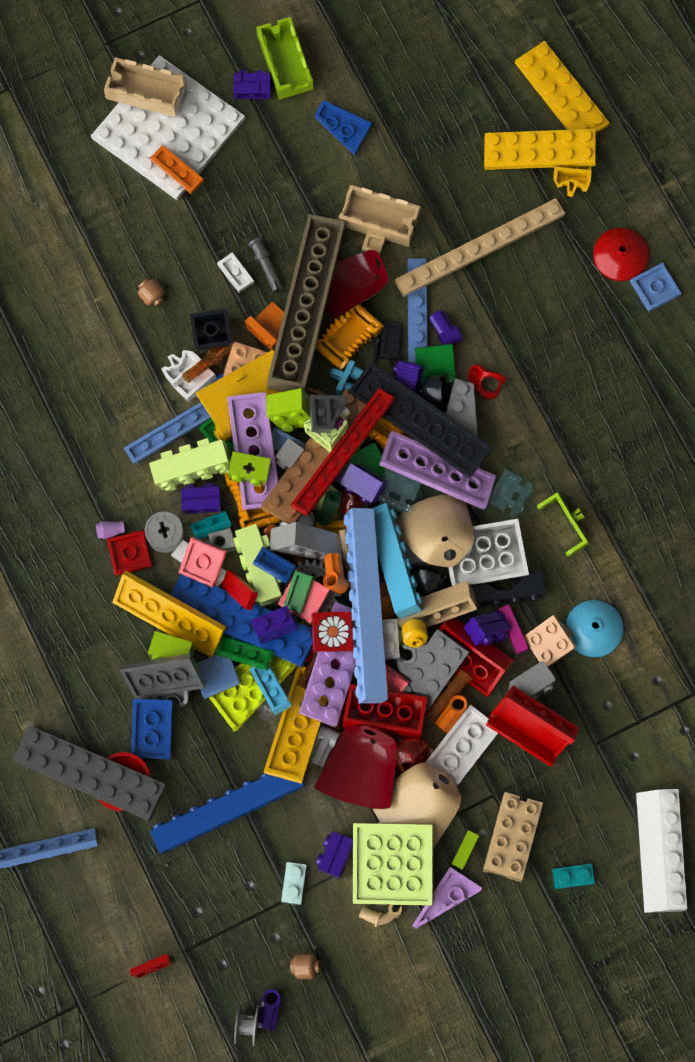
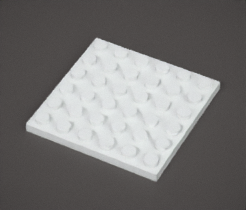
[91,55,245,200]

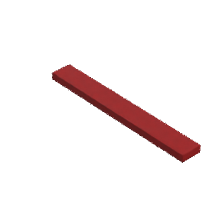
[291,388,395,517]

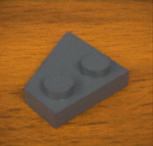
[309,395,347,433]

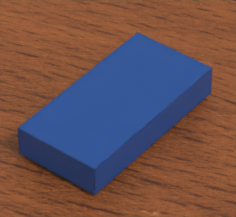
[252,546,296,584]

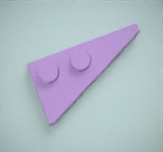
[412,867,482,929]

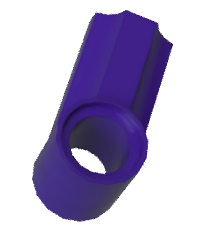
[429,310,462,345]
[258,989,281,1031]

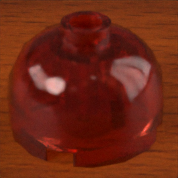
[334,486,372,519]
[393,736,433,773]

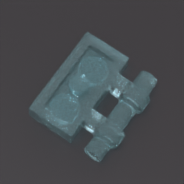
[378,468,421,513]
[488,469,534,518]

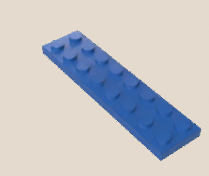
[170,574,313,668]

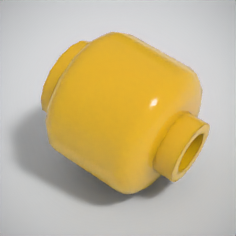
[402,619,428,648]

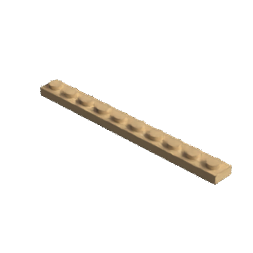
[395,198,565,297]

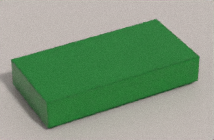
[283,570,315,614]

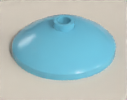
[565,600,624,658]

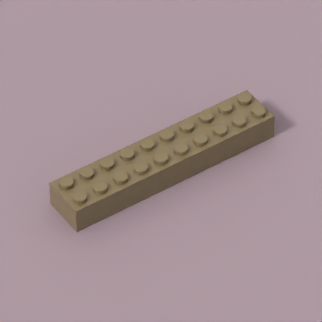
[267,214,345,392]

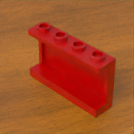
[486,686,580,767]

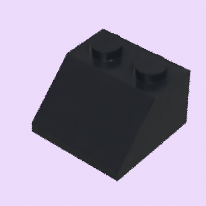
[190,308,233,351]

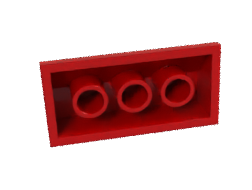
[439,618,514,697]
[343,684,427,741]

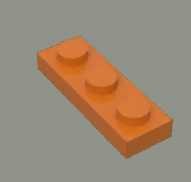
[150,145,204,195]

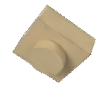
[362,232,385,255]

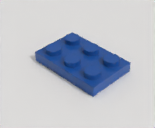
[131,698,173,759]

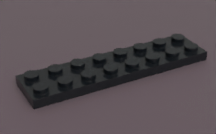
[348,362,493,479]

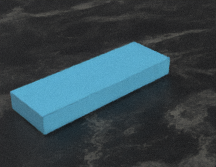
[250,667,292,715]

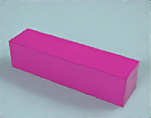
[498,605,529,655]

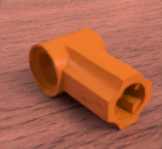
[323,553,348,594]
[434,695,468,734]

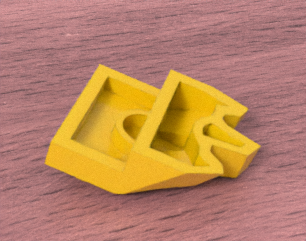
[553,166,592,197]

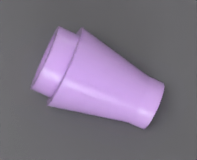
[96,521,125,540]

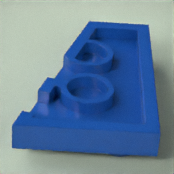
[315,100,372,156]

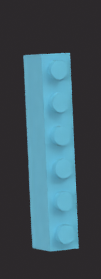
[372,503,423,619]

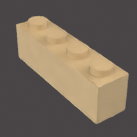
[397,581,477,629]

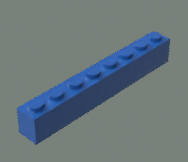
[150,773,304,855]

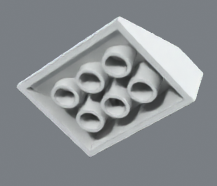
[442,519,529,586]

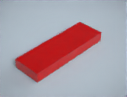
[221,569,258,610]

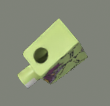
[304,407,351,452]

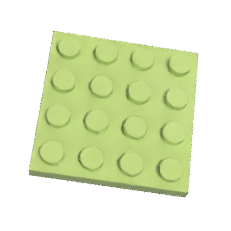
[353,823,433,905]

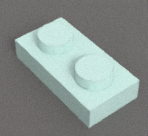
[281,862,307,905]

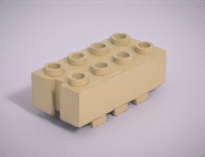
[104,57,187,117]
[339,185,421,247]
[483,792,543,882]

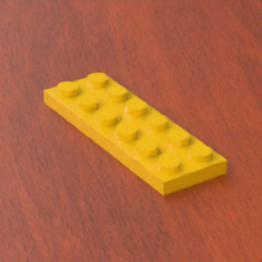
[515,41,610,134]
[484,129,596,170]
[112,571,226,657]
[264,666,334,784]

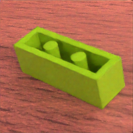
[451,830,479,870]

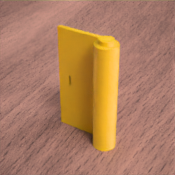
[196,350,280,442]

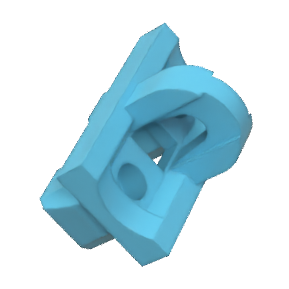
[330,360,363,396]

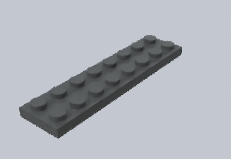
[12,725,167,822]

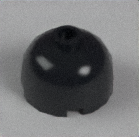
[419,373,451,411]
[410,565,447,597]

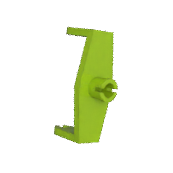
[537,492,590,557]

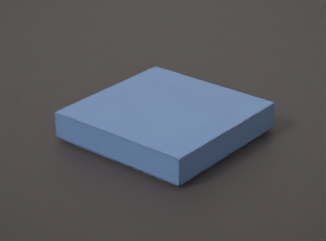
[630,262,682,312]
[196,655,240,699]

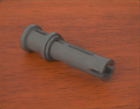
[248,237,284,293]

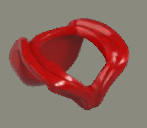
[468,364,506,399]

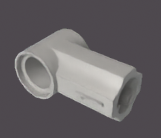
[309,725,341,767]

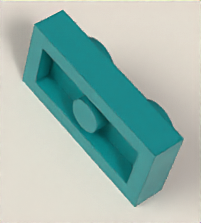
[190,511,232,539]
[552,864,595,889]

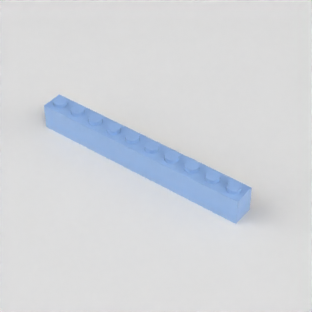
[344,508,388,703]

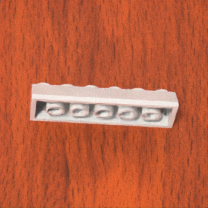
[636,789,687,913]

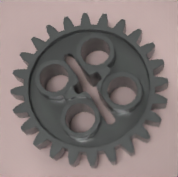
[279,559,342,622]

